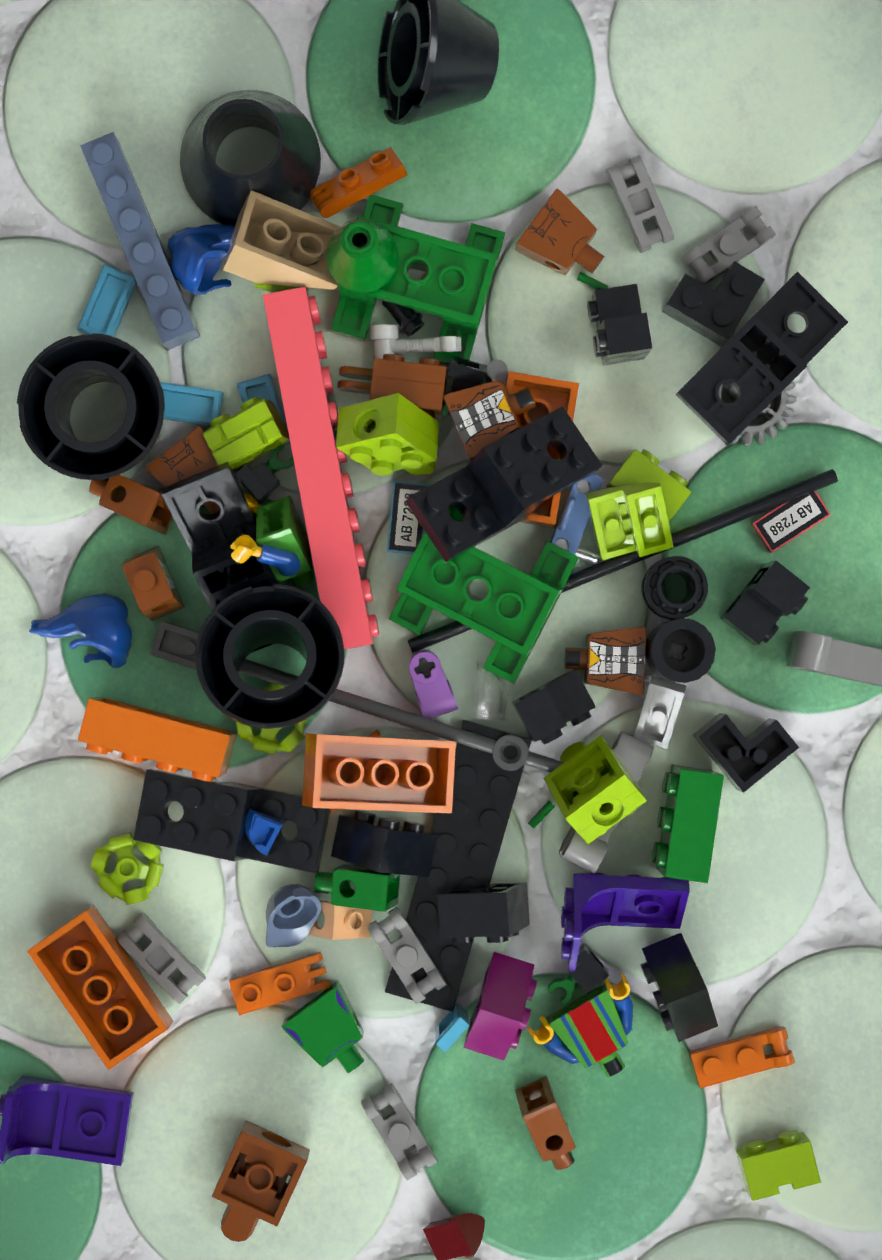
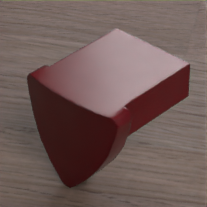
[423,1213,485,1260]

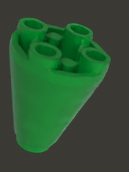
[325,219,399,293]

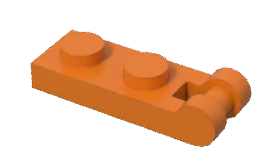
[689,1026,795,1088]

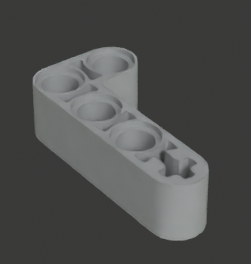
[787,631,882,687]
[559,731,654,874]

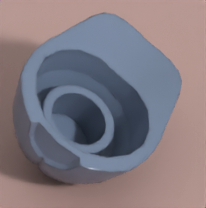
[266,884,322,947]

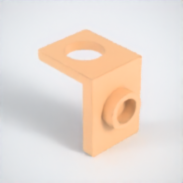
[309,900,372,940]

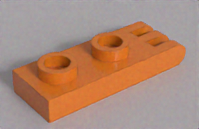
[310,147,407,218]
[229,952,331,1015]

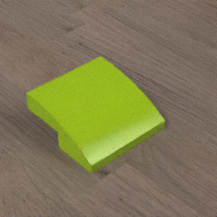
[585,483,674,561]

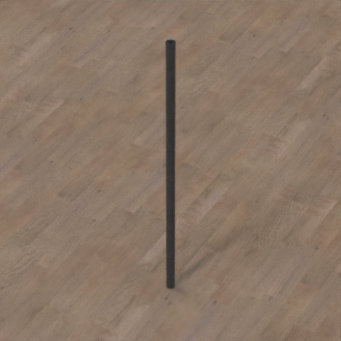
[407,469,838,653]

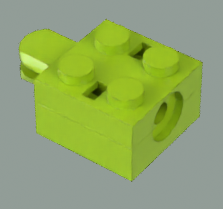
[336,393,439,476]
[543,735,647,844]

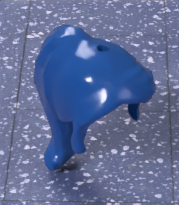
[167,224,235,296]
[29,593,132,668]

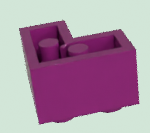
[463,952,537,1061]

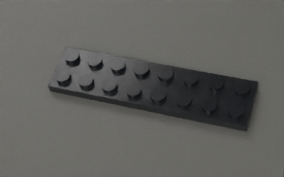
[385,720,532,1012]

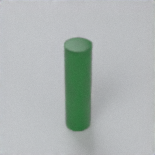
[577,272,608,290]
[528,800,555,829]

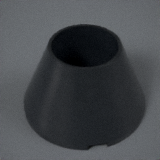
[378,0,499,125]
[180,90,321,226]
[17,333,165,480]
[195,584,345,729]

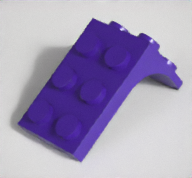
[561,872,690,971]
[0,1076,134,1166]

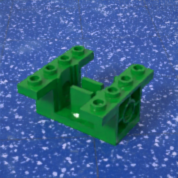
[331,195,505,365]
[389,507,580,684]

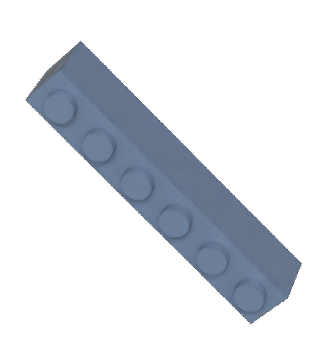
[80,132,200,350]

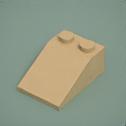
[223,190,340,290]

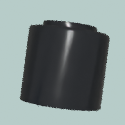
[645,618,716,683]

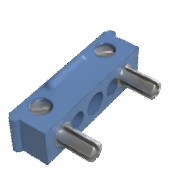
[550,474,604,564]

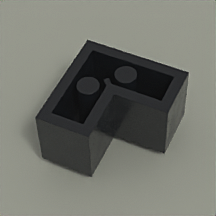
[662,261,765,347]
[587,284,652,366]
[720,561,810,645]
[511,669,596,745]
[693,713,799,793]
[331,810,438,877]
[437,882,530,944]
[640,933,718,1042]

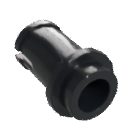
[382,300,425,337]

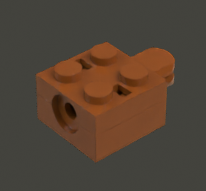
[337,354,447,420]
[212,1121,310,1242]

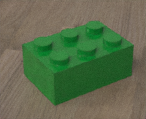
[652,765,724,883]

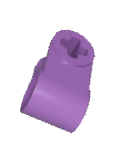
[409,650,458,719]

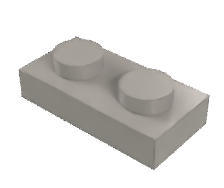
[634,676,686,749]

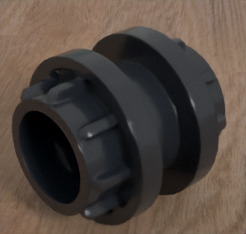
[641,556,708,619]

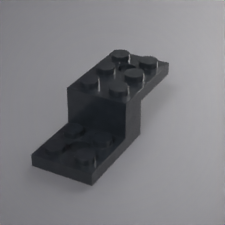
[675,271,848,446]
[405,406,603,563]
[161,462,280,653]
[133,769,330,873]

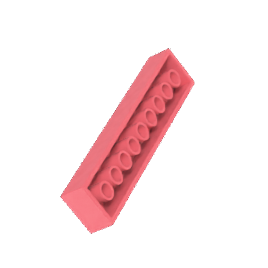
[263,287,380,650]

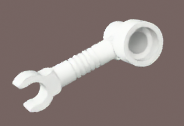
[370,325,461,359]

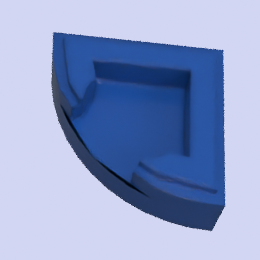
[245,809,283,856]

